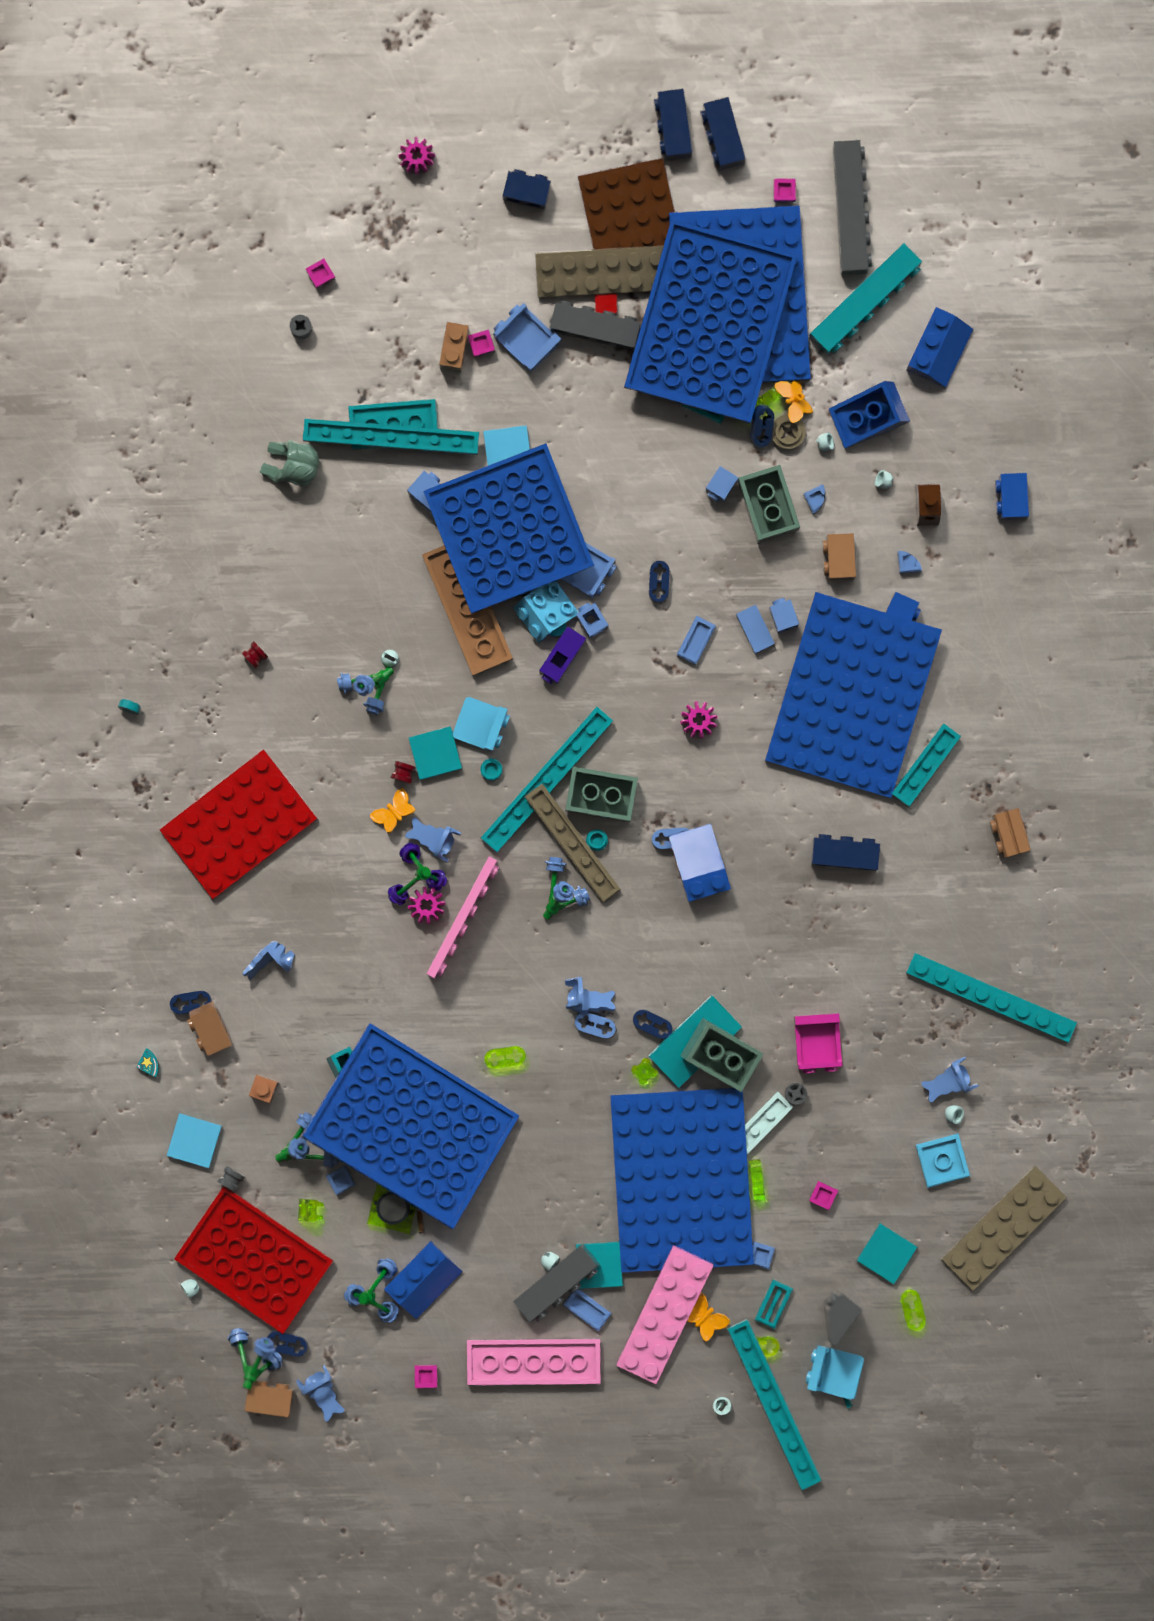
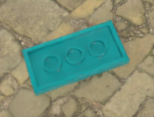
[348,399,438,450]
[648,995,742,1088]

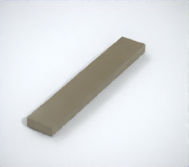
[524,784,621,902]

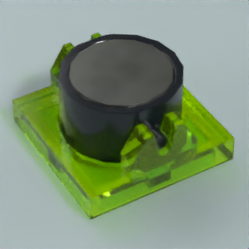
[367,1184,416,1234]

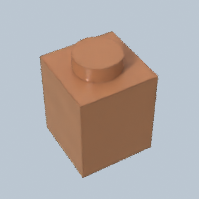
[249,1075,279,1103]

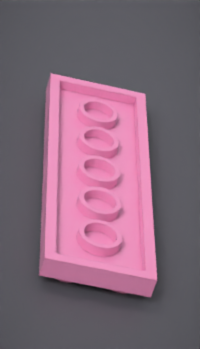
[427,857,499,979]
[616,1245,713,1384]
[467,1339,600,1385]

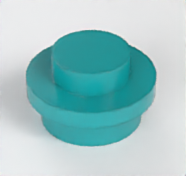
[586,829,608,851]

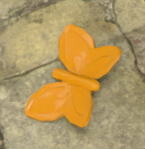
[774,380,813,423]
[370,788,415,833]
[687,1292,730,1341]

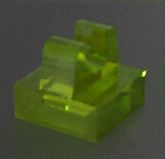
[298,1198,324,1222]

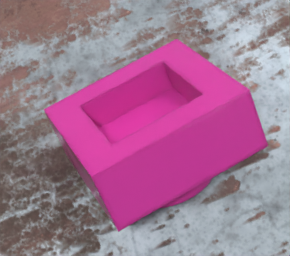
[774,179,796,202]
[306,258,335,289]
[468,329,495,358]
[809,1181,838,1210]
[415,1365,437,1388]

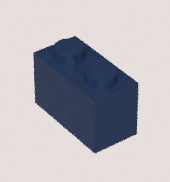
[503,169,551,210]

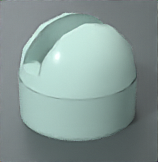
[816,432,834,451]
[875,470,894,489]
[381,650,399,667]
[945,1105,964,1124]
[541,1252,560,1271]
[180,1279,199,1299]
[713,1397,732,1415]

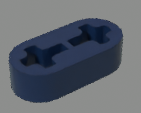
[750,404,774,447]
[649,561,670,603]
[170,991,212,1014]
[633,1009,673,1039]
[267,1331,308,1357]

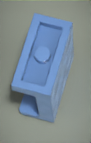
[493,303,561,373]
[561,542,617,598]

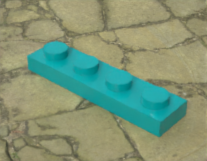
[892,723,961,807]

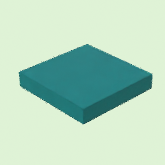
[408,726,462,780]
[857,1223,917,1284]
[576,1242,623,1289]

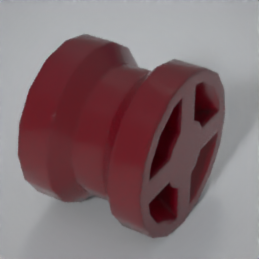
[241,641,268,669]
[390,761,416,784]

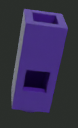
[539,627,586,685]

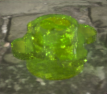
[631,1058,658,1084]

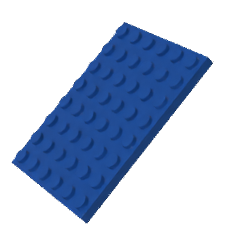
[669,206,811,383]
[624,219,798,423]
[765,592,942,798]
[301,1023,519,1229]
[610,1088,754,1272]

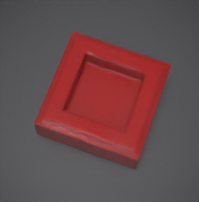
[595,293,617,314]

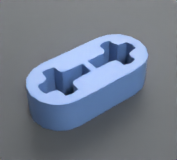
[652,828,689,849]
[575,1013,616,1038]

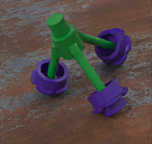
[388,843,447,905]

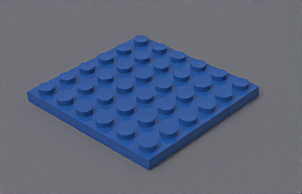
[423,443,594,614]

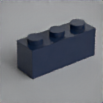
[654,88,692,160]
[700,97,746,170]
[811,834,880,871]

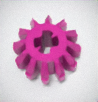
[398,137,435,175]
[680,701,718,739]
[408,887,445,924]

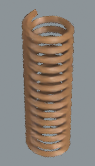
[416,1211,425,1234]

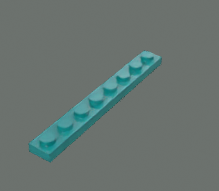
[303,418,479,455]
[481,707,613,852]
[906,953,1077,1043]
[727,1319,822,1490]

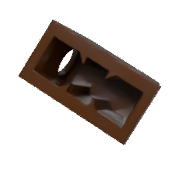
[915,483,941,526]

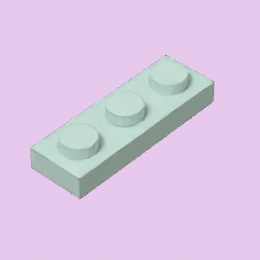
[745,1092,793,1154]

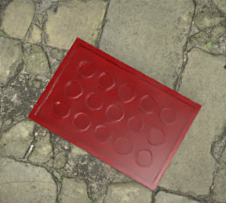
[159,749,317,899]
[174,1186,334,1334]

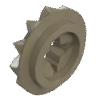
[772,414,806,449]

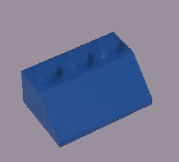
[906,307,973,388]
[384,1241,463,1319]

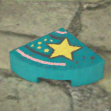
[136,1048,159,1077]

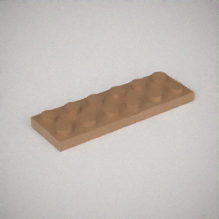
[422,546,513,676]

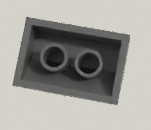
[824,1290,863,1345]

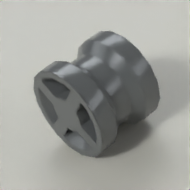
[289,314,312,339]
[785,1083,807,1105]
[217,1166,245,1192]

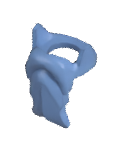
[405,817,461,862]
[243,941,295,980]
[565,977,615,1013]
[921,1057,979,1102]
[296,1365,345,1421]

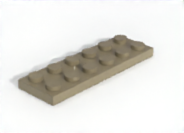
[535,246,664,297]
[942,1166,1067,1291]

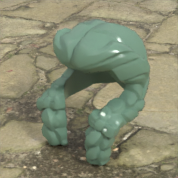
[260,440,319,486]

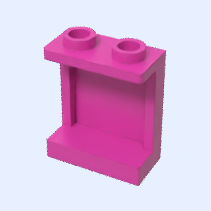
[794,1013,843,1073]

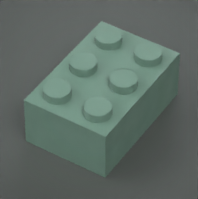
[738,465,800,543]
[565,767,638,823]
[680,1018,764,1092]

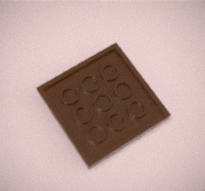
[578,158,675,249]

